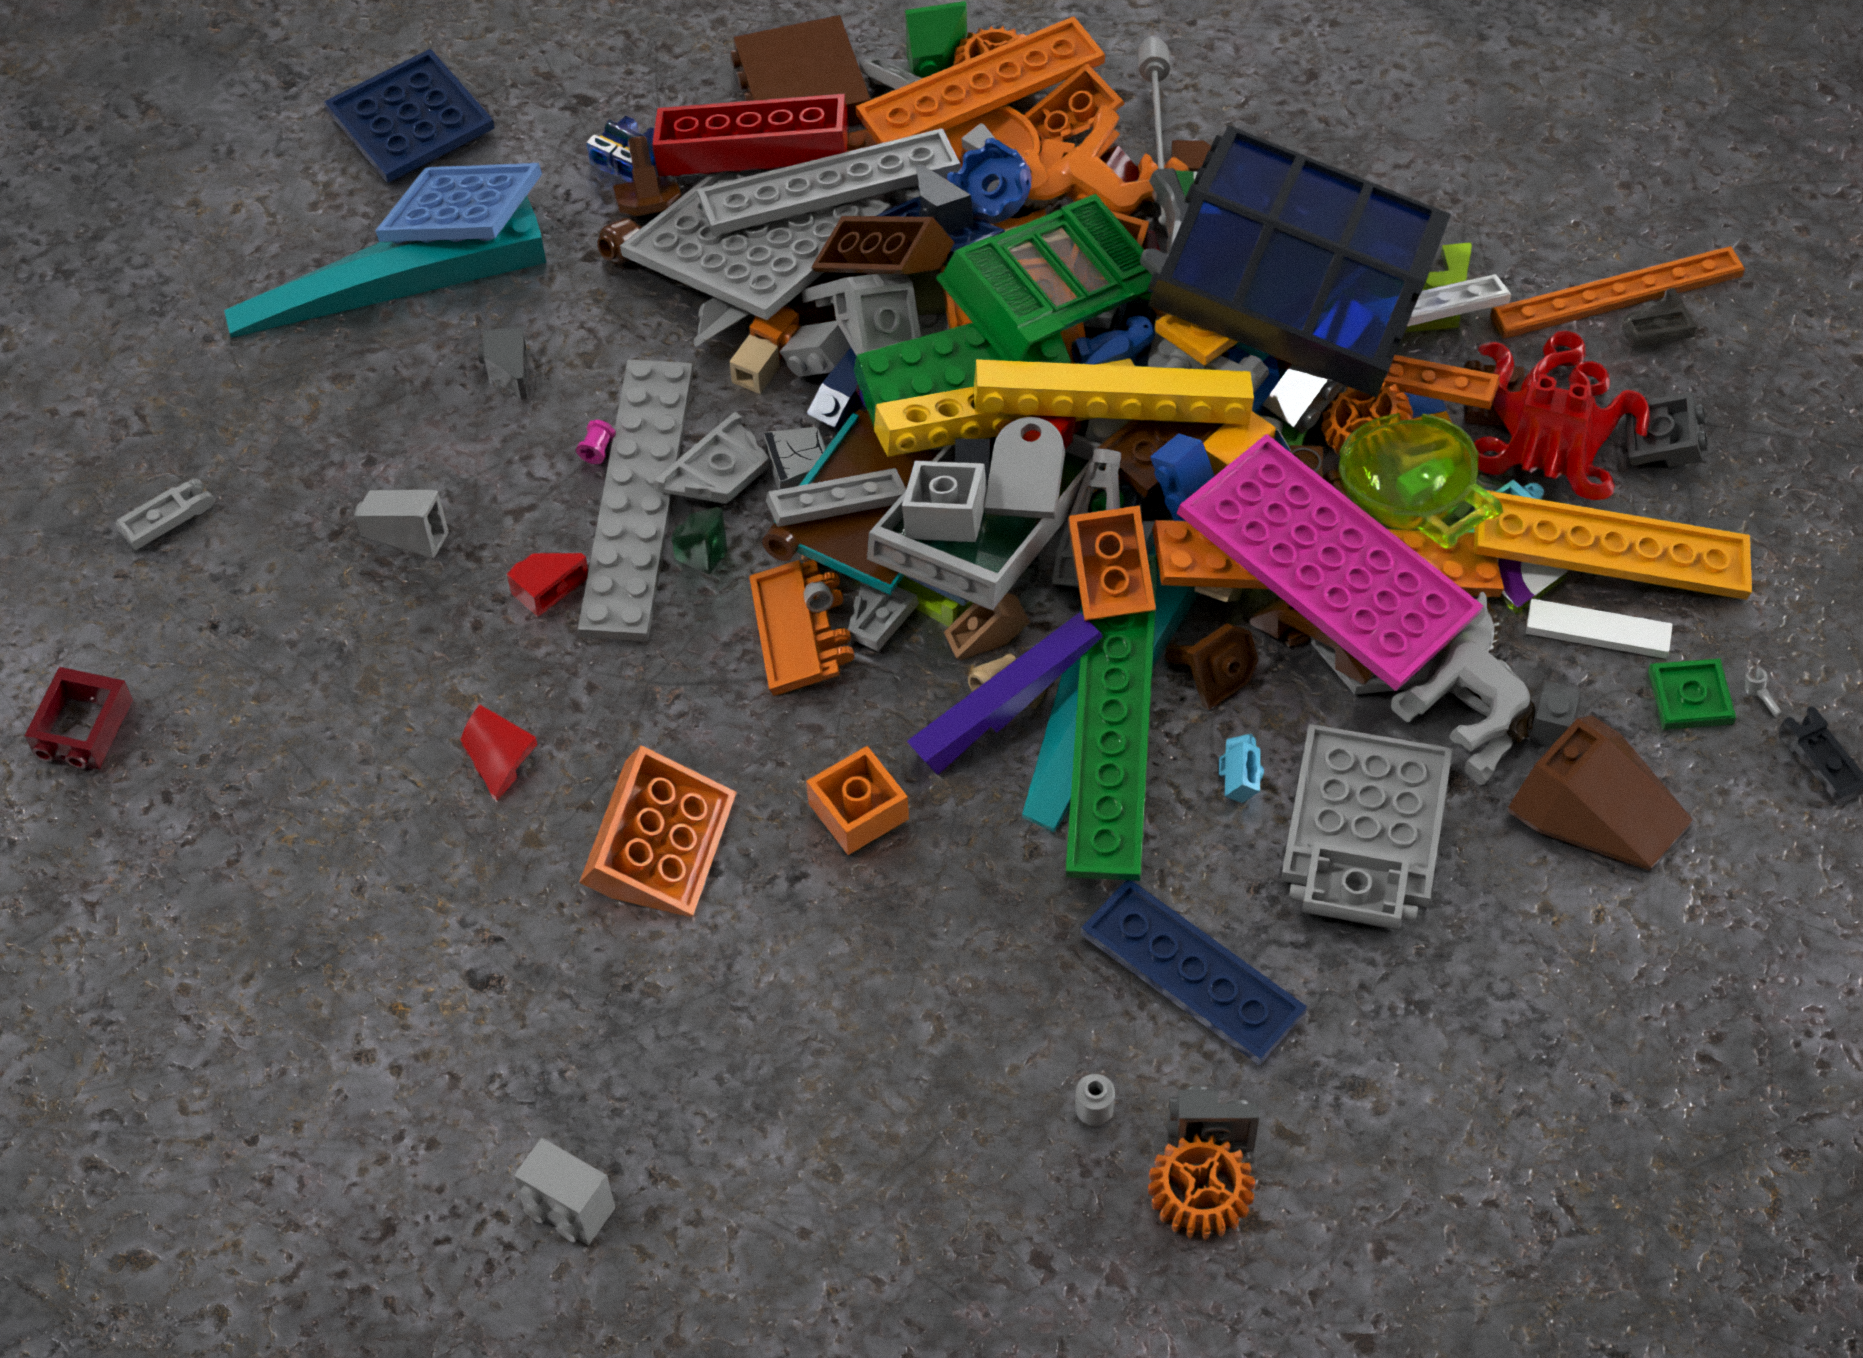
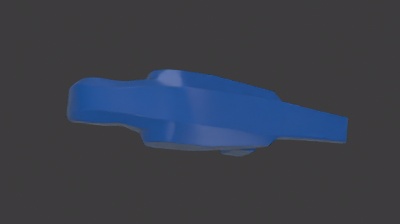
[1071,316,1155,365]

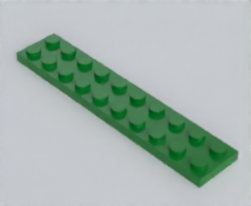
[1066,555,1158,881]

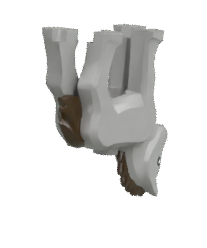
[1391,592,1536,785]

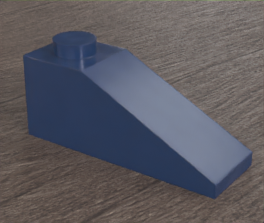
[806,347,863,432]

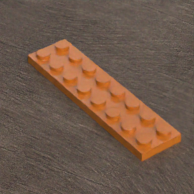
[856,16,1105,144]

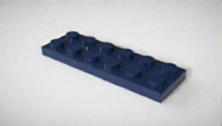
[1081,880,1307,1066]

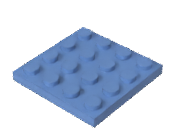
[375,163,542,244]

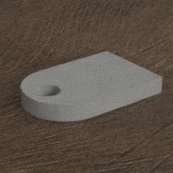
[984,417,1065,519]

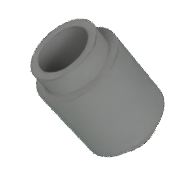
[1075,1074,1115,1126]

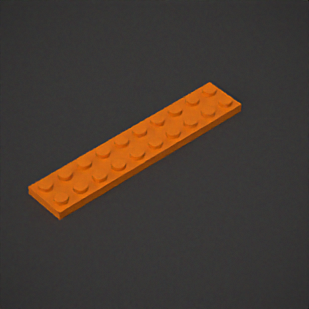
[1152,520,1504,597]

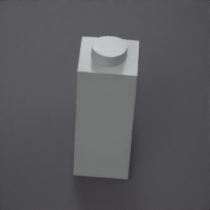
[354,490,449,558]

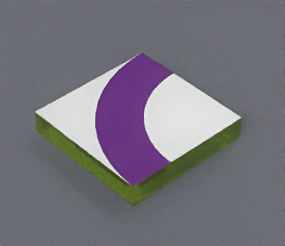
[1497,558,1568,615]

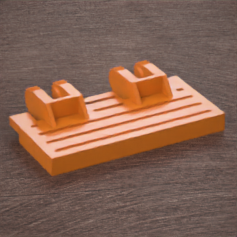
[749,560,855,696]

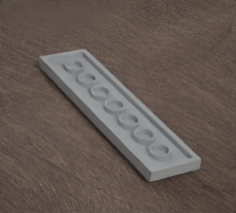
[697,128,961,236]

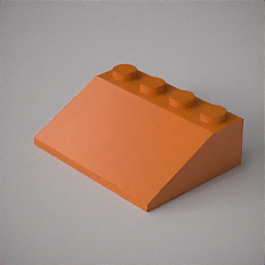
[579,745,737,917]

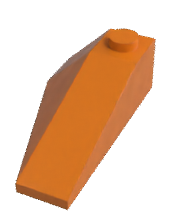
[1024,63,1125,150]

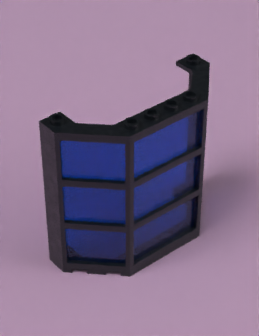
[1147,125,1451,398]

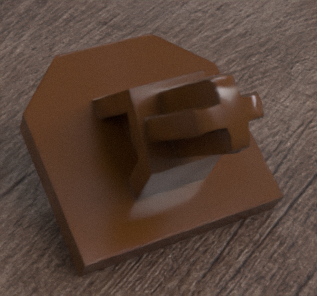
[613,136,681,216]
[1164,623,1259,710]

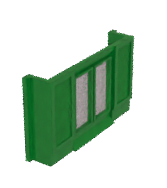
[936,194,1153,361]

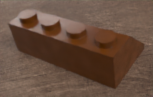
[811,216,955,275]

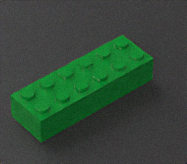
[854,323,1071,427]

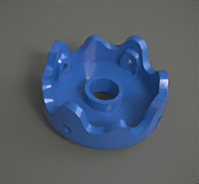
[947,138,1032,224]

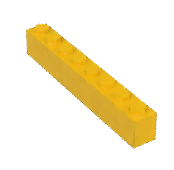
[974,359,1254,424]

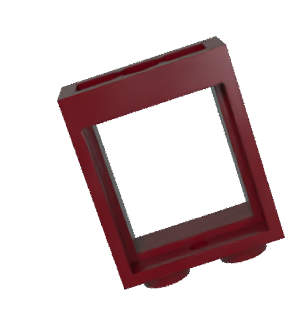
[24,666,133,770]

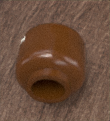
[597,218,642,265]

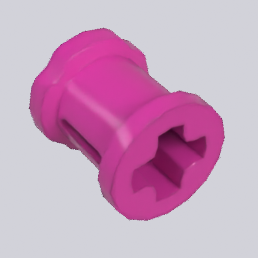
[576,419,616,464]

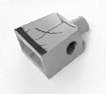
[763,427,830,490]

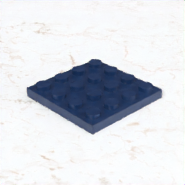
[324,48,495,183]

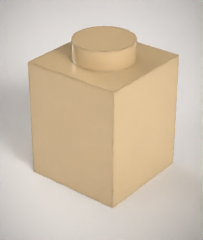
[729,334,780,394]

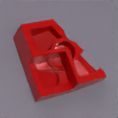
[460,704,538,801]

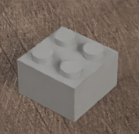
[902,461,987,542]
[514,1137,615,1246]

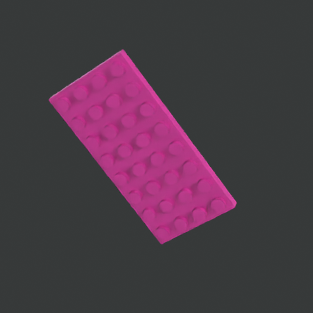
[1177,434,1484,691]

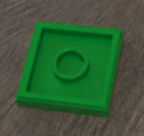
[1648,658,1736,730]

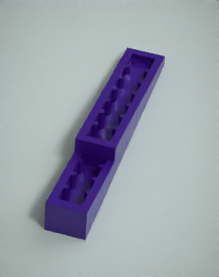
[907,612,1103,775]

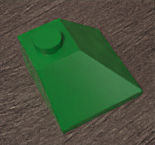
[905,1,967,78]

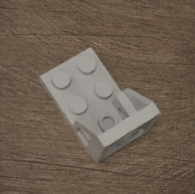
[801,274,921,356]

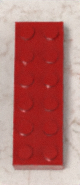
[652,94,849,177]

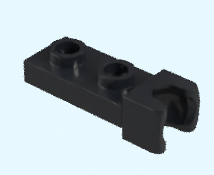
[1779,706,1863,805]

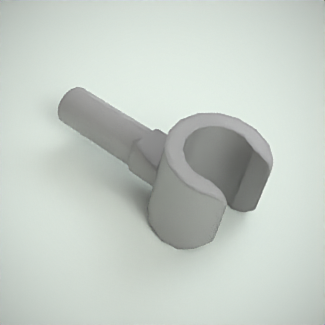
[1744,668,1782,717]

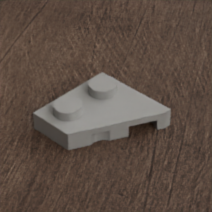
[848,582,919,651]

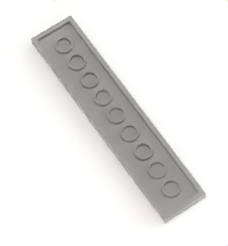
[578,359,694,641]

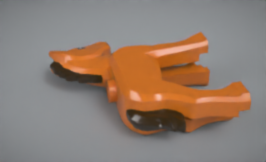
[1021,104,1189,221]

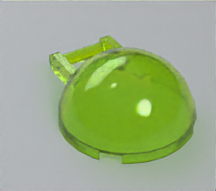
[1338,413,1503,549]

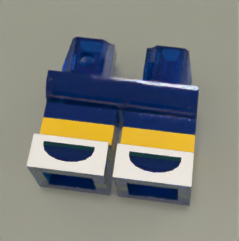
[586,115,656,182]

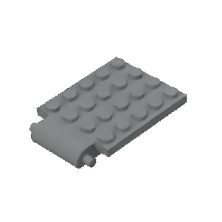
[1281,724,1453,930]

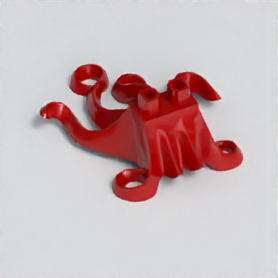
[1469,330,1650,500]

